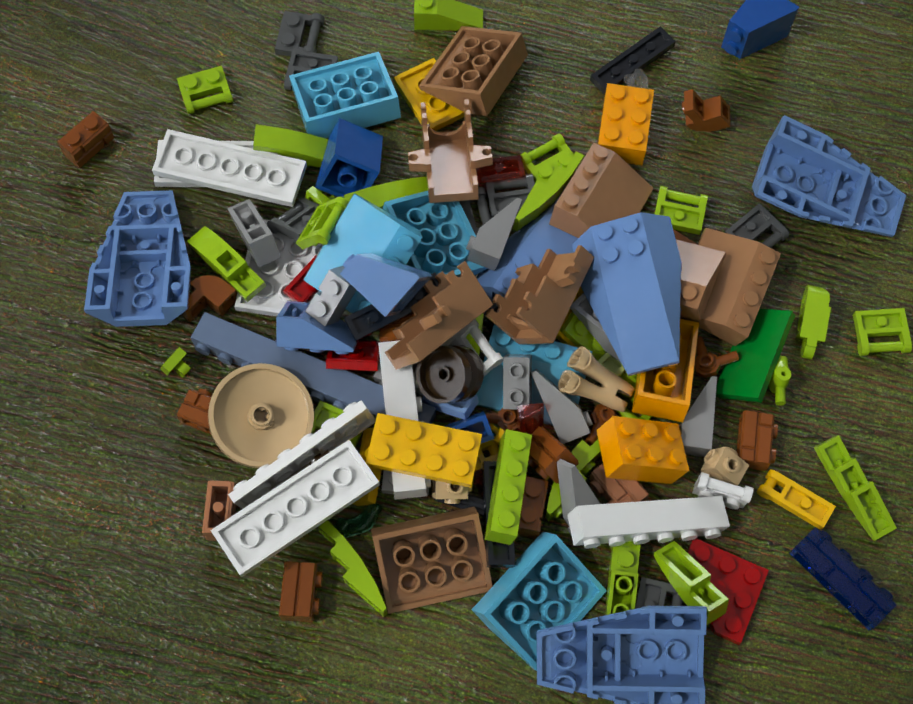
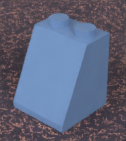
[340,253,432,317]

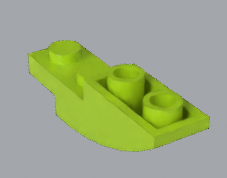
[186,226,266,302]
[545,439,601,521]
[605,541,641,615]

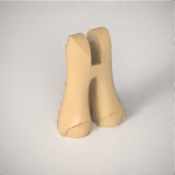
[558,346,635,412]

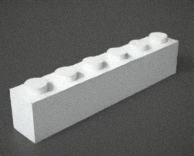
[378,340,431,500]
[567,496,730,549]

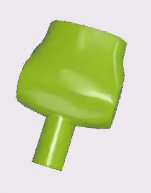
[768,356,791,406]

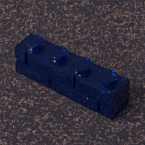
[789,527,897,631]

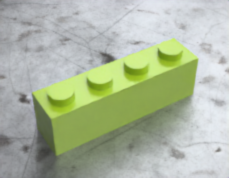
[485,429,532,545]

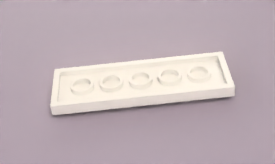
[152,129,307,207]
[228,401,376,509]
[210,440,380,577]

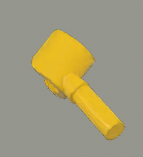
[489,423,505,445]

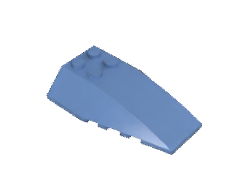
[752,115,906,237]
[84,190,191,327]
[476,195,578,299]
[572,212,682,376]
[537,606,707,704]

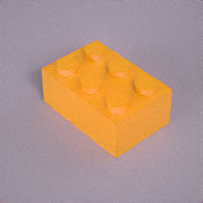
[598,83,654,165]
[596,416,689,484]

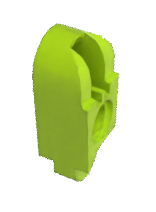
[795,285,831,360]

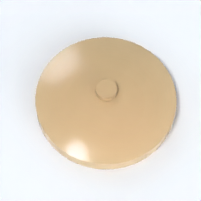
[208,363,314,468]

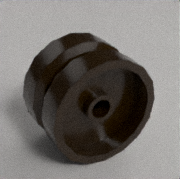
[416,345,484,403]

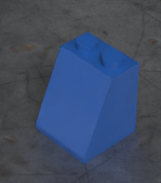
[721,0,799,59]
[315,118,383,198]

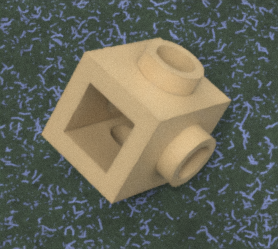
[701,447,749,486]
[432,480,472,504]

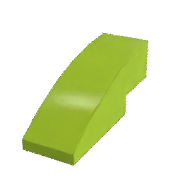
[654,541,729,625]

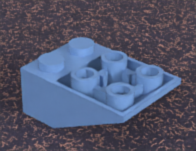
[276,301,358,354]

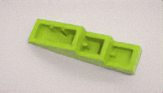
[253,124,328,167]
[513,151,584,231]
[344,177,428,209]
[814,435,897,541]
[318,520,387,617]

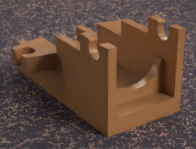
[408,99,493,203]
[485,245,594,344]
[384,261,493,370]

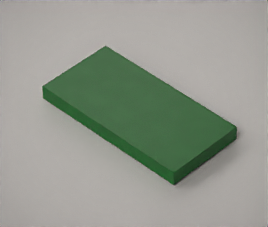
[716,309,795,403]

